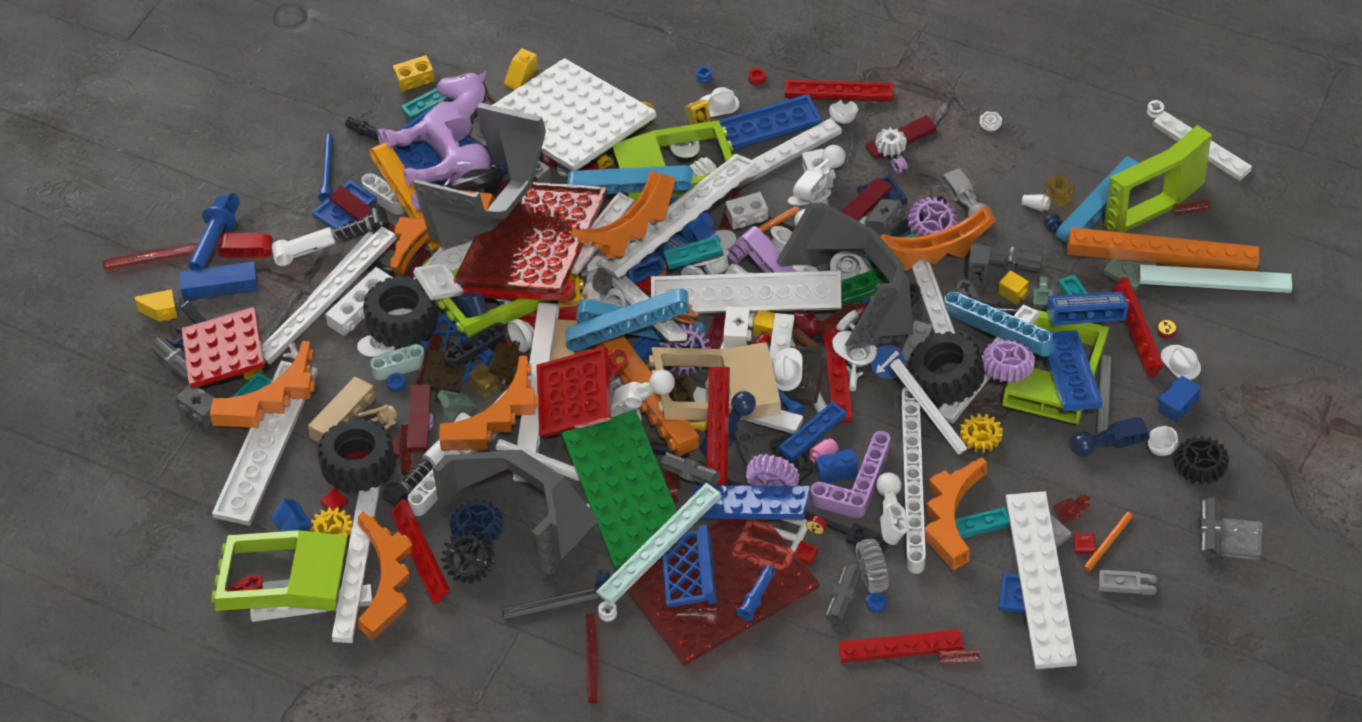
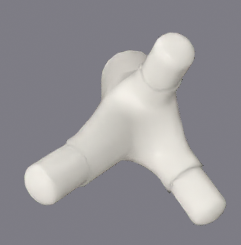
[283,343,299,359]
[846,364,863,391]

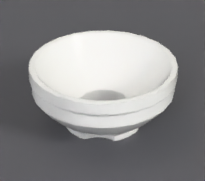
[508,319,534,353]

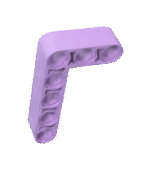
[728,226,797,273]
[811,431,890,518]

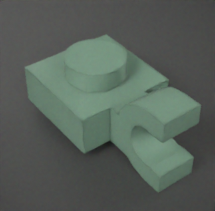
[1033,277,1053,309]

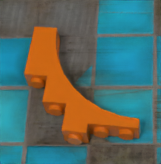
[571,171,676,259]
[390,190,495,276]
[880,206,995,271]
[210,341,316,428]
[439,356,539,451]
[925,458,987,571]
[357,511,412,641]

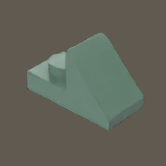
[437,390,477,422]

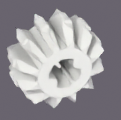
[875,127,907,158]
[690,157,717,177]

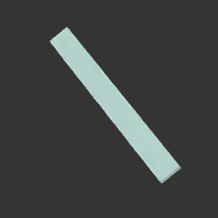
[1139,265,1292,293]
[596,483,722,605]

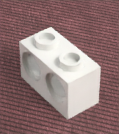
[725,192,768,230]

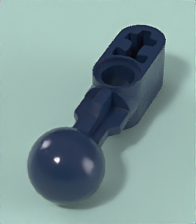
[443,292,488,316]
[699,391,756,457]
[1071,417,1150,456]

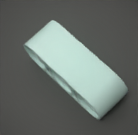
[370,344,426,381]

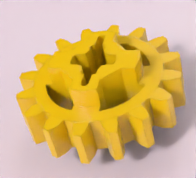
[960,413,1003,453]
[310,507,353,541]

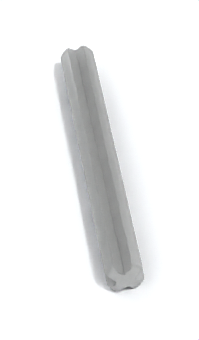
[1097,355,1111,434]

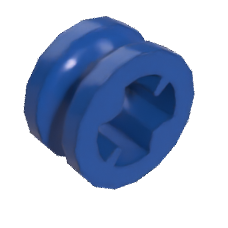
[696,66,712,83]

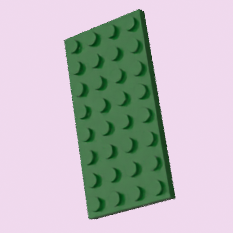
[562,409,690,570]

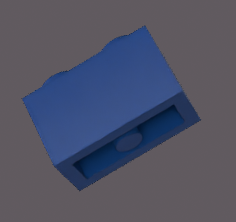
[1158,375,1201,423]

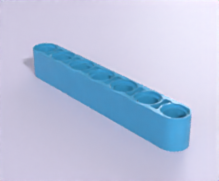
[1056,156,1140,244]
[566,165,693,196]
[566,288,689,351]
[945,292,1054,356]
[577,299,706,347]

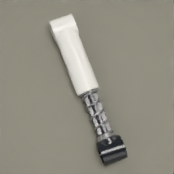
[271,207,390,266]
[382,412,471,507]

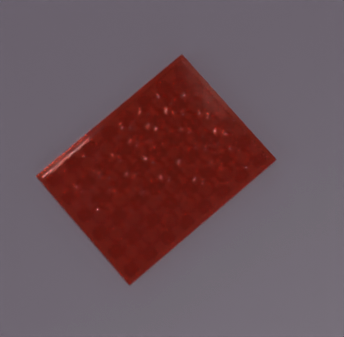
[453,180,608,294]
[626,519,819,666]

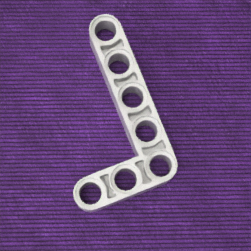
[361,173,405,215]

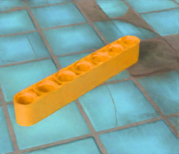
[370,142,441,251]

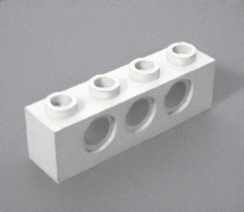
[325,267,393,336]

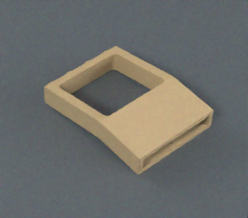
[649,342,781,420]

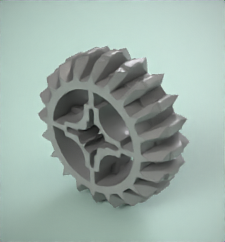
[855,539,889,594]

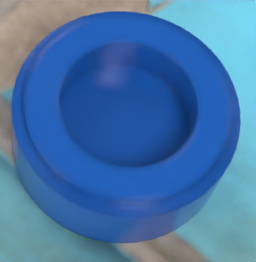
[387,373,406,392]
[866,593,887,613]

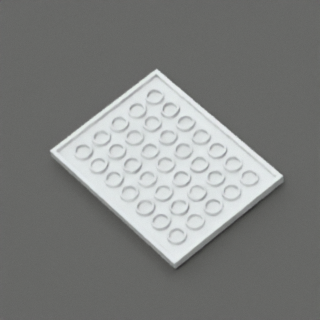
[493,58,657,171]

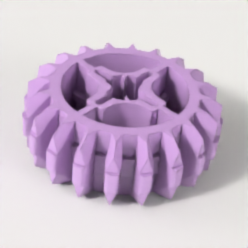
[907,197,958,237]
[659,324,711,376]
[982,339,1035,384]
[746,454,799,486]

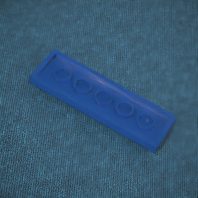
[712,94,822,154]
[1045,330,1103,411]
[691,485,811,520]

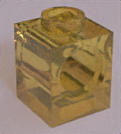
[1045,173,1075,207]
[469,363,499,399]

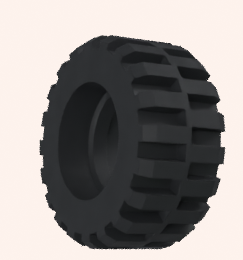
[363,276,437,347]
[908,331,986,405]
[318,418,395,493]

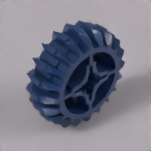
[450,499,504,548]

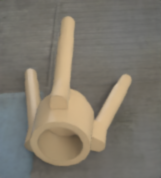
[358,404,397,430]

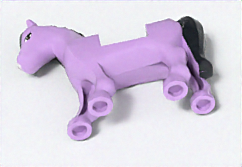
[377,71,503,211]

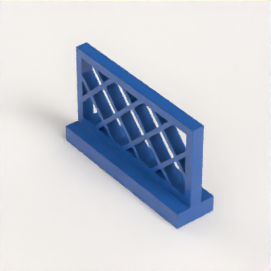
[419,310,493,385]
[663,525,717,607]

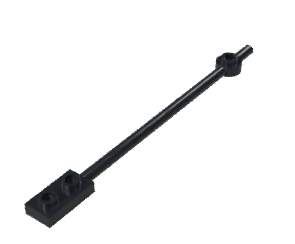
[696,461,889,554]

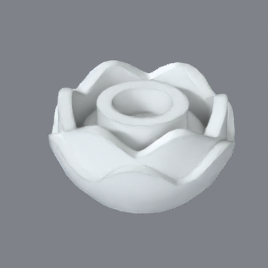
[979,111,1002,132]

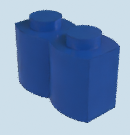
[625,251,665,282]
[816,450,858,484]
[271,498,312,532]

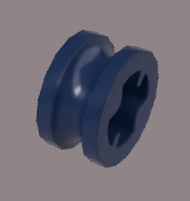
[1044,214,1062,232]
[595,569,610,587]

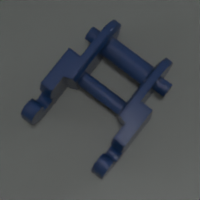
[165,327,184,351]

